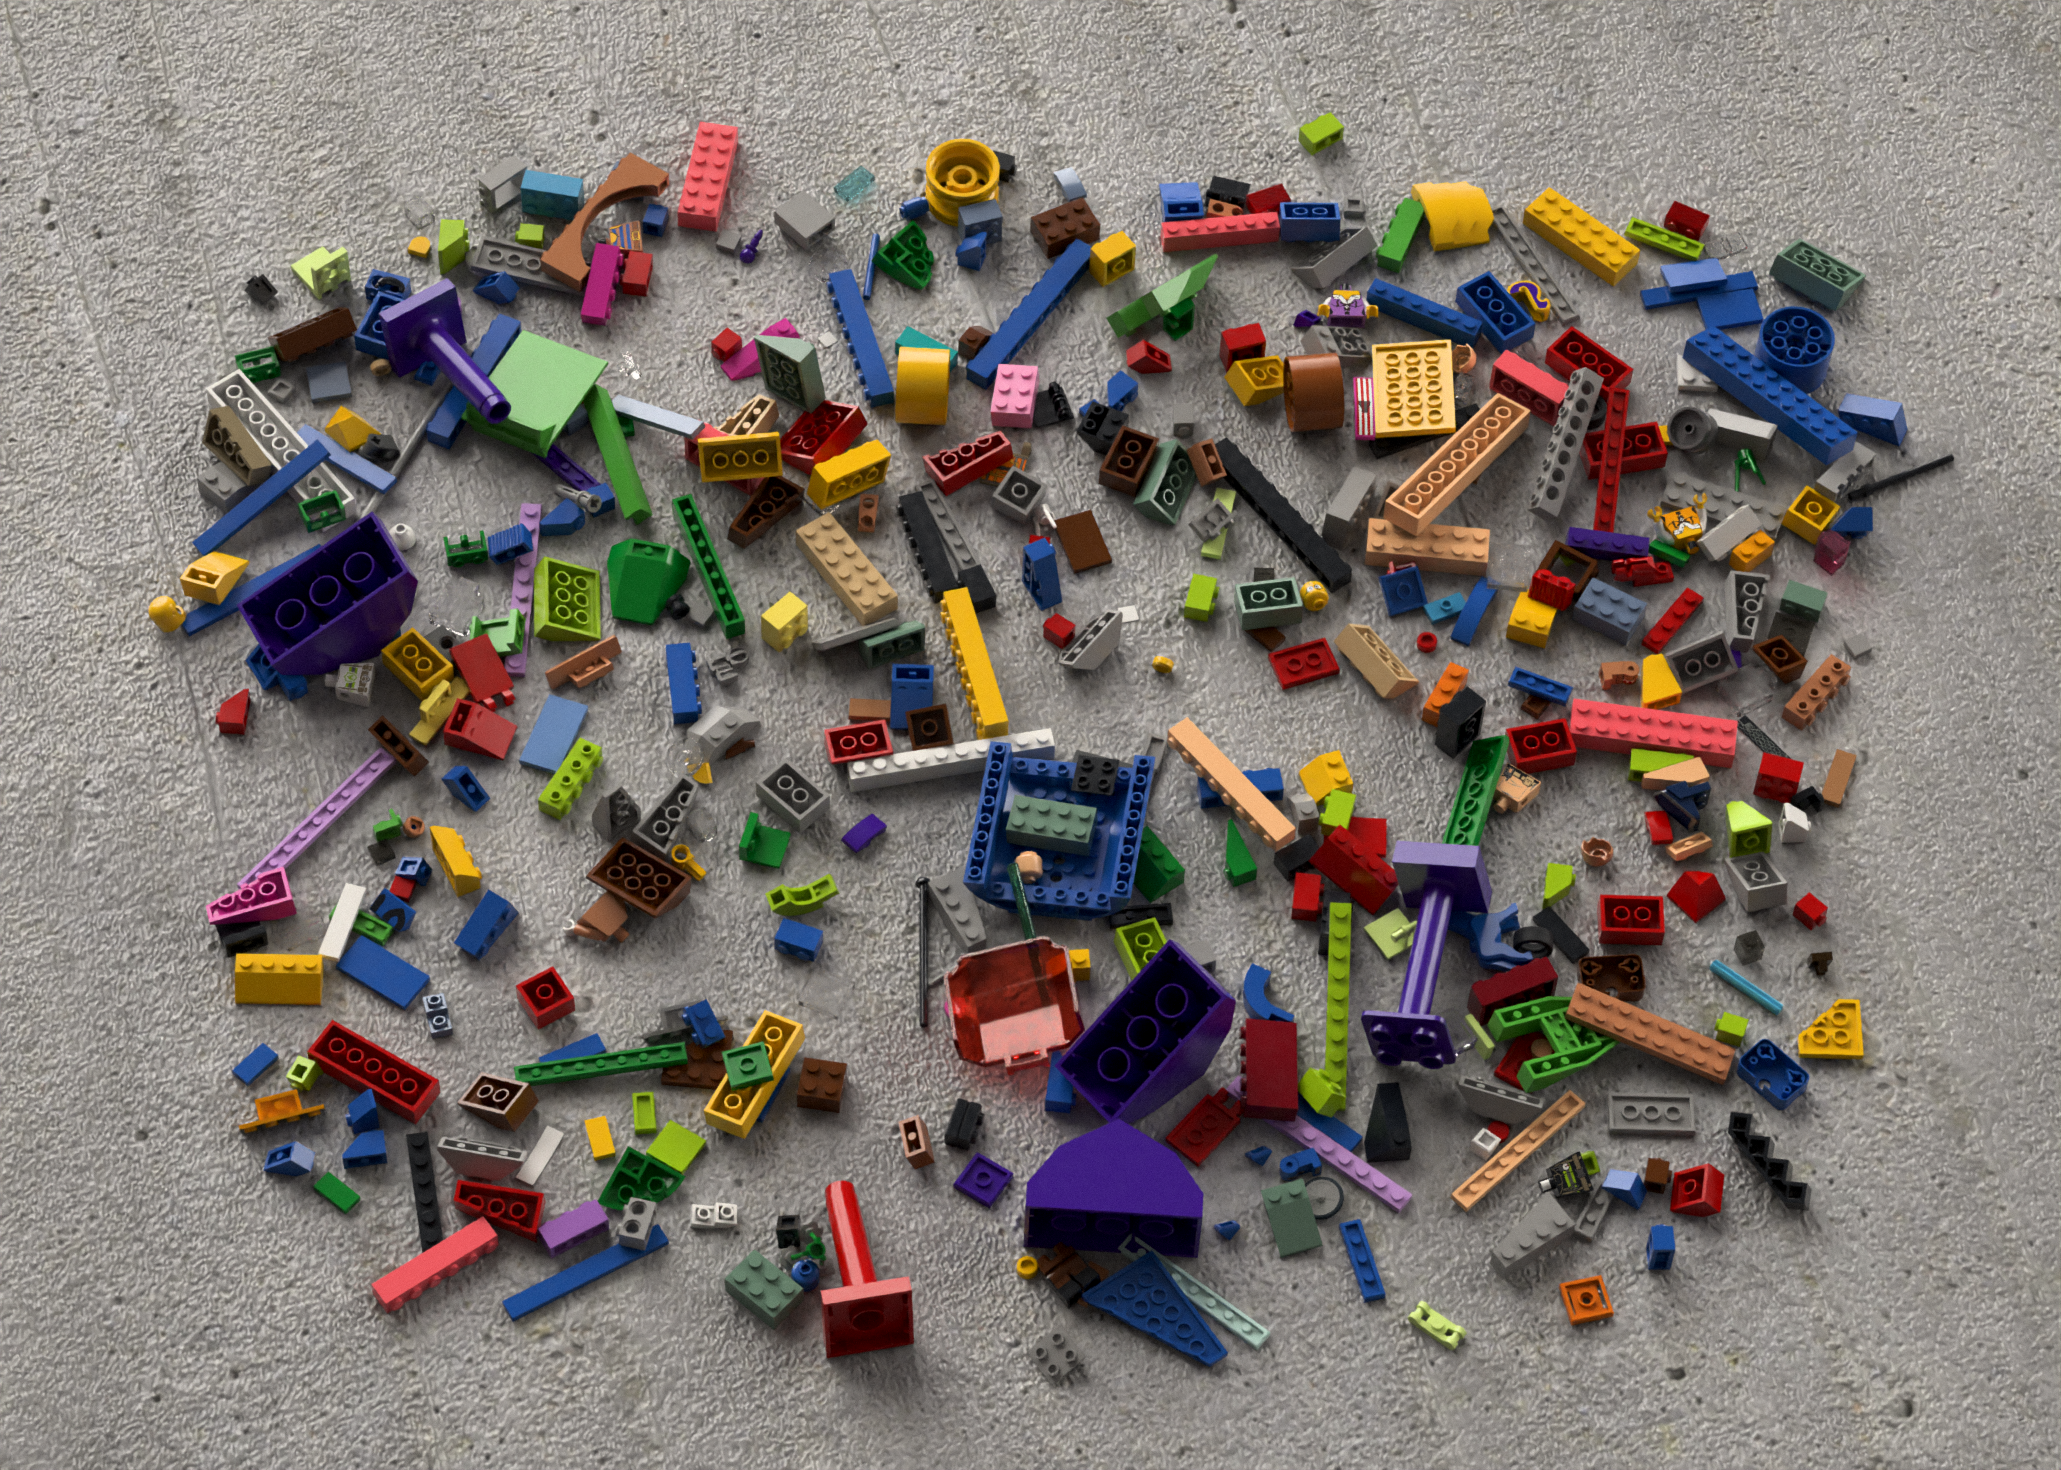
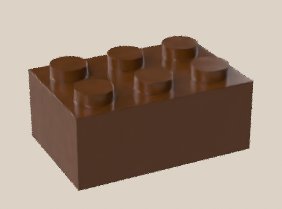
[1030,197,1100,259]
[1098,425,1159,497]

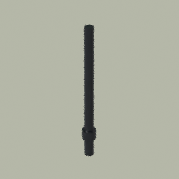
[1848,454,1954,500]

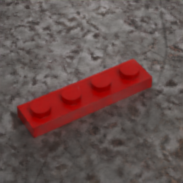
[1641,587,1704,655]

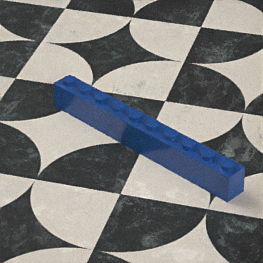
[966,238,1092,390]

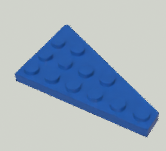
[1081,1250,1228,1367]

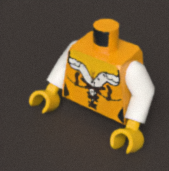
[1647,493,1707,555]

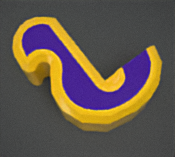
[1507,280,1551,322]

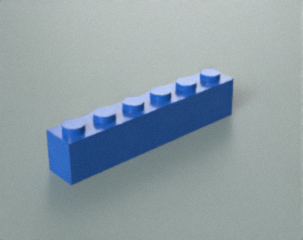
[1366,278,1483,349]

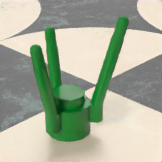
[1734,448,1766,492]

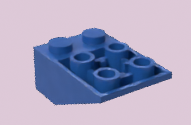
[1159,182,1204,222]
[890,664,934,730]

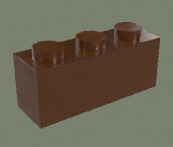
[368,715,429,777]

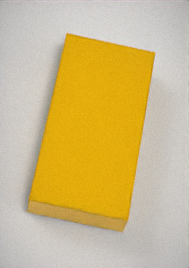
[584,1116,616,1161]

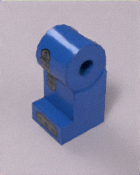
[1279,1147,1322,1181]

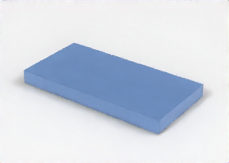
[519,694,588,774]

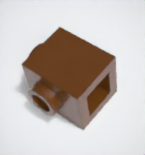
[1643,1158,1672,1194]

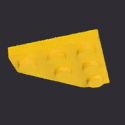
[1797,999,1864,1060]

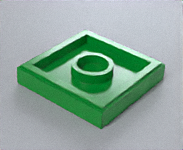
[722,1041,774,1091]

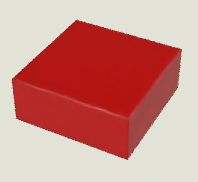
[389,876,416,903]

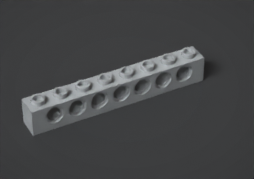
[1527,367,1604,521]

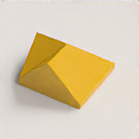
[325,406,381,452]

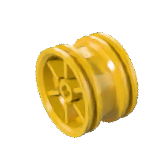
[925,139,1000,227]

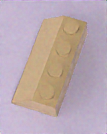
[1334,623,1419,698]

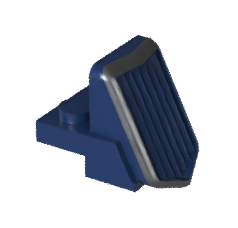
[1653,781,1711,832]

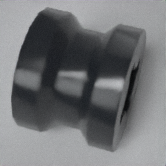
[665,594,690,620]

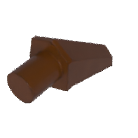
[726,738,755,760]

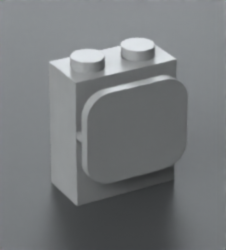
[774,190,835,250]

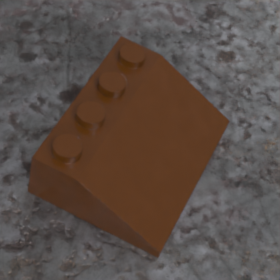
[586,837,692,919]

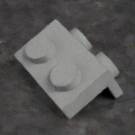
[1188,498,1237,542]

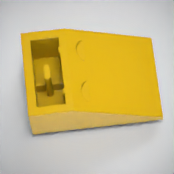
[180,551,250,605]

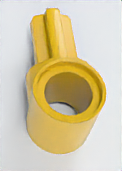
[671,844,706,881]

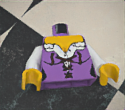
[1317,284,1378,328]

